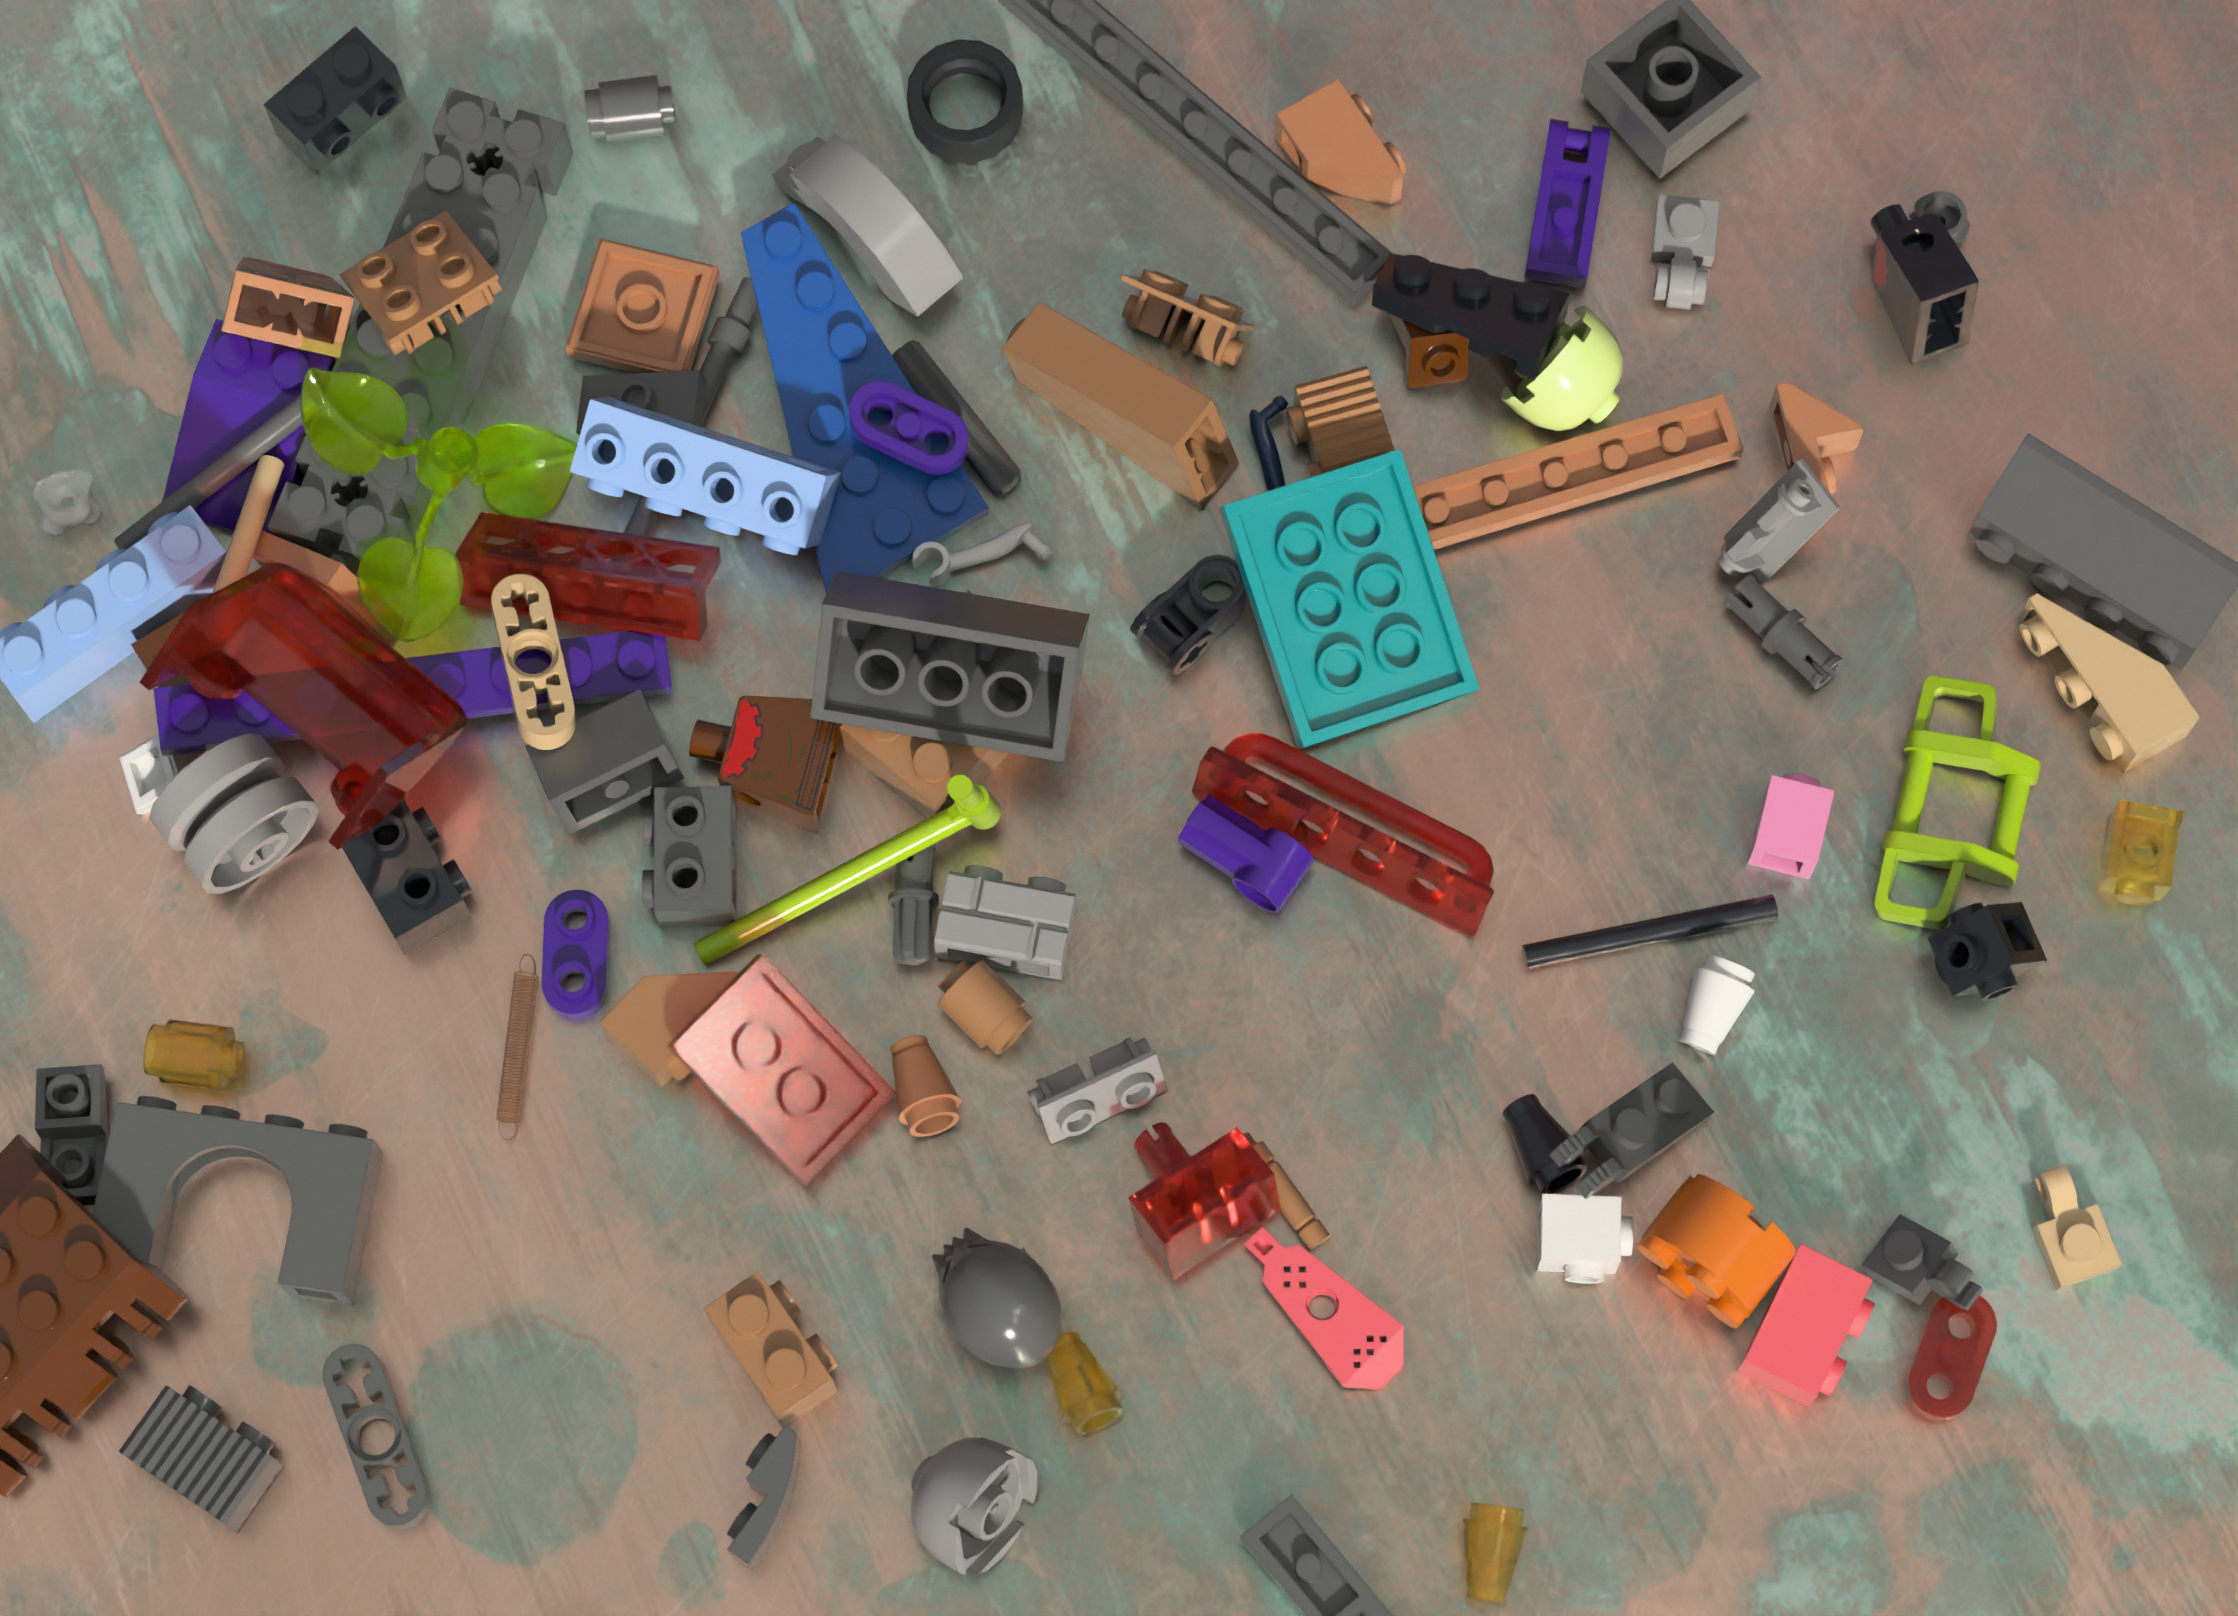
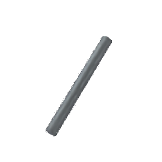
[115,389,323,549]

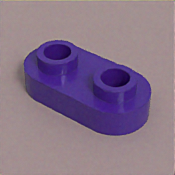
[849,381,968,475]
[542,890,611,1020]

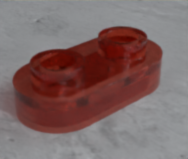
[1905,1296,1997,1421]

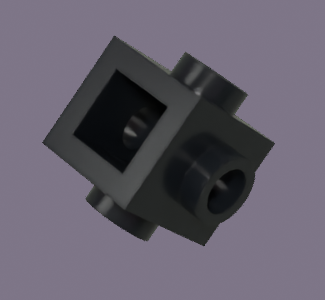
[1928,902,2047,1001]

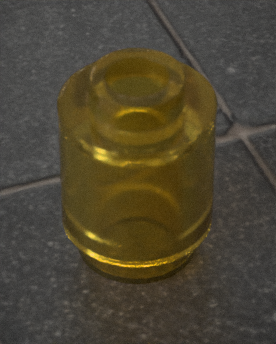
[143,1019,245,1091]

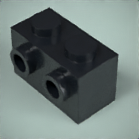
[263,26,407,175]
[333,794,473,955]

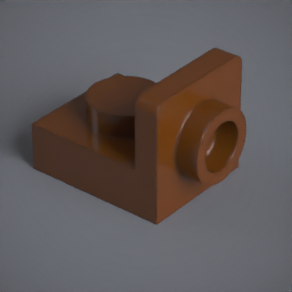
[1389,314,1469,388]

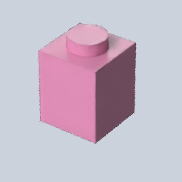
[1747,773,1835,880]

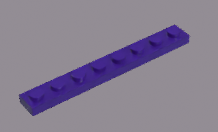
[153,627,672,756]

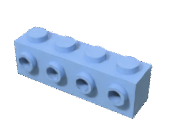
[570,396,841,555]
[0,505,227,723]

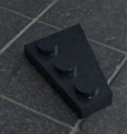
[1372,253,1570,380]

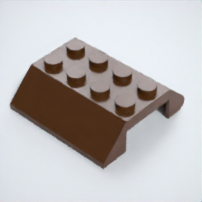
[0,1134,189,1497]

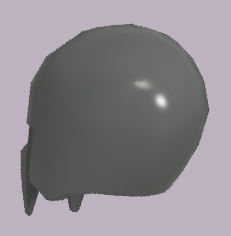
[932,1227,1061,1369]

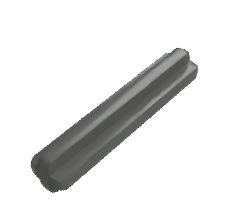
[892,340,1021,496]

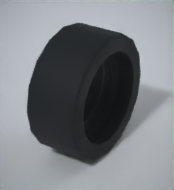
[907,39,1023,163]

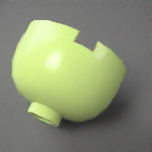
[1501,306,1623,431]

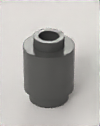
[585,75,676,143]

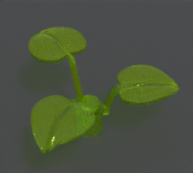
[300,368,577,642]

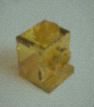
[2097,799,2184,905]

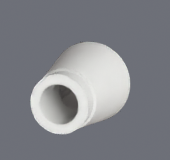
[1679,954,1755,1055]

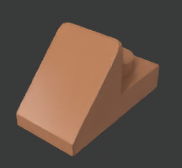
[1769,382,1864,494]

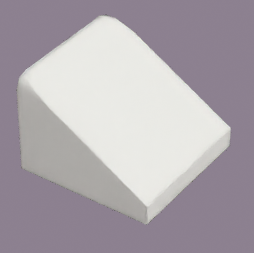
[119,733,202,815]

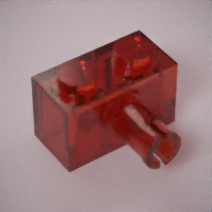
[1128,1122,1281,1280]

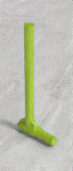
[693,774,1001,965]

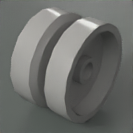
[149,733,319,894]

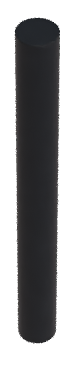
[1522,894,1778,970]

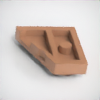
[252,531,405,645]

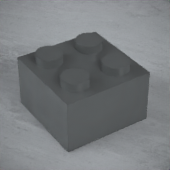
[1581,0,1761,179]

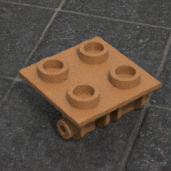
[339,210,502,356]
[1120,269,1256,367]

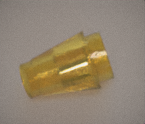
[1046,1331,1123,1435]
[1462,1502,1529,1602]

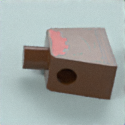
[689,695,842,833]

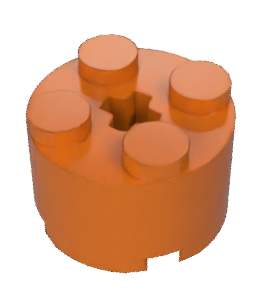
[1636,1174,1796,1329]

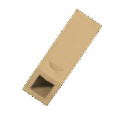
[2018,593,2200,773]

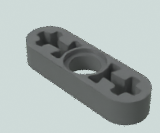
[322,1344,431,1530]

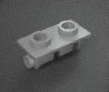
[1719,458,1841,584]
[1027,1037,1168,1145]

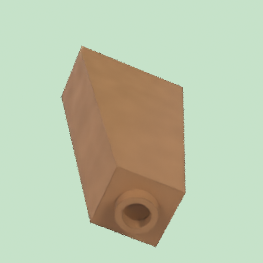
[1002,302,1239,509]

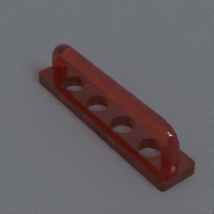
[1192,733,1494,936]

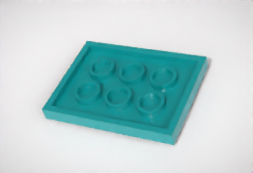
[1219,449,1480,749]

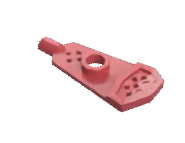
[1244,1226,1404,1390]

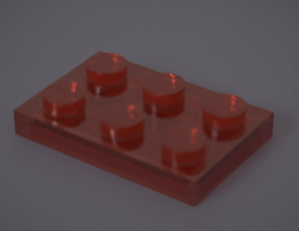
[666,954,896,1185]

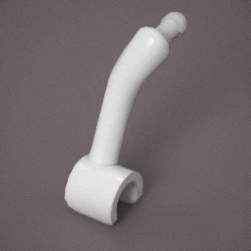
[912,523,1052,586]

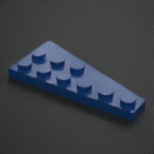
[741,202,989,594]

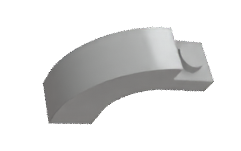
[772,135,964,317]

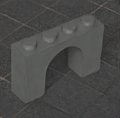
[92,1096,383,1305]

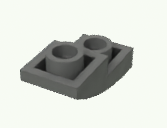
[35,1064,109,1206]
[727,1425,801,1573]

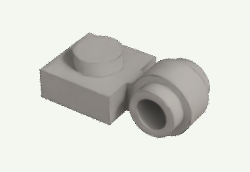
[1651,194,1720,310]

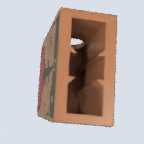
[221,257,354,358]

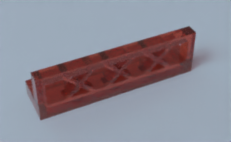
[455,512,721,641]

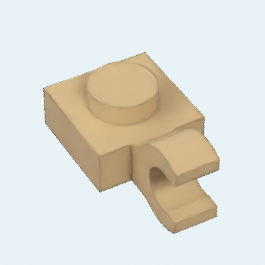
[2032,1165,2122,1290]

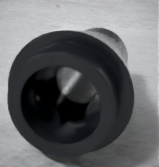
[1502,1094,1587,1194]

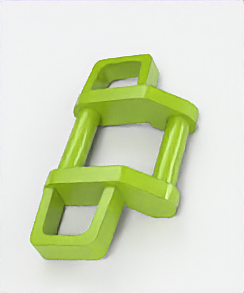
[1875,675,2041,929]

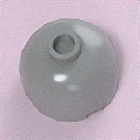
[911,1437,1038,1575]

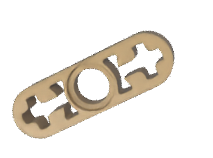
[491,574,576,750]

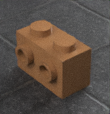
[703,1271,838,1428]

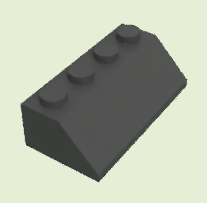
[1967,433,2238,670]
[810,571,1090,762]

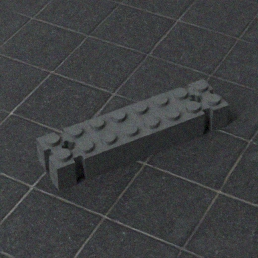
[268,87,573,590]

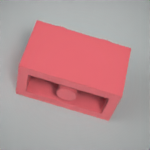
[1737,1244,1875,1407]

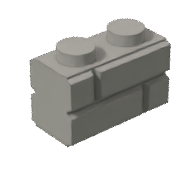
[934,865,1077,980]

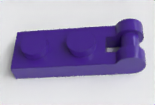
[1524,118,1611,288]

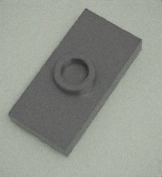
[576,370,707,436]

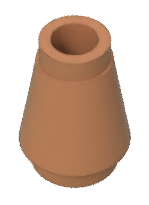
[890,1035,961,1137]

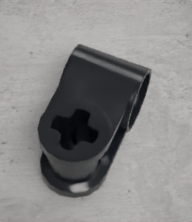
[1130,554,1247,675]

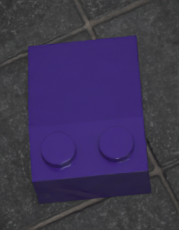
[162,319,336,534]

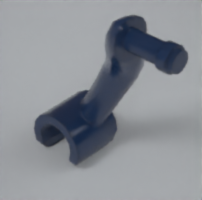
[1249,395,1288,491]

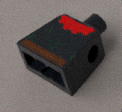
[1870,204,1979,364]

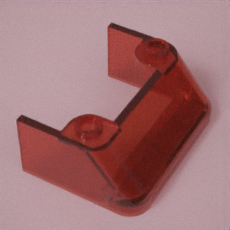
[139,563,467,850]

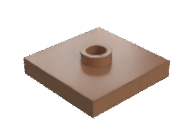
[565,238,720,373]

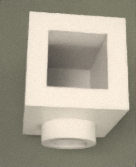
[1536,1194,1633,1284]

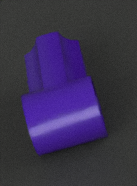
[1178,794,1315,913]

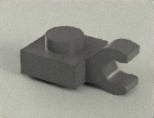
[1861,1214,1983,1311]

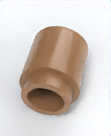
[938,959,1033,1055]

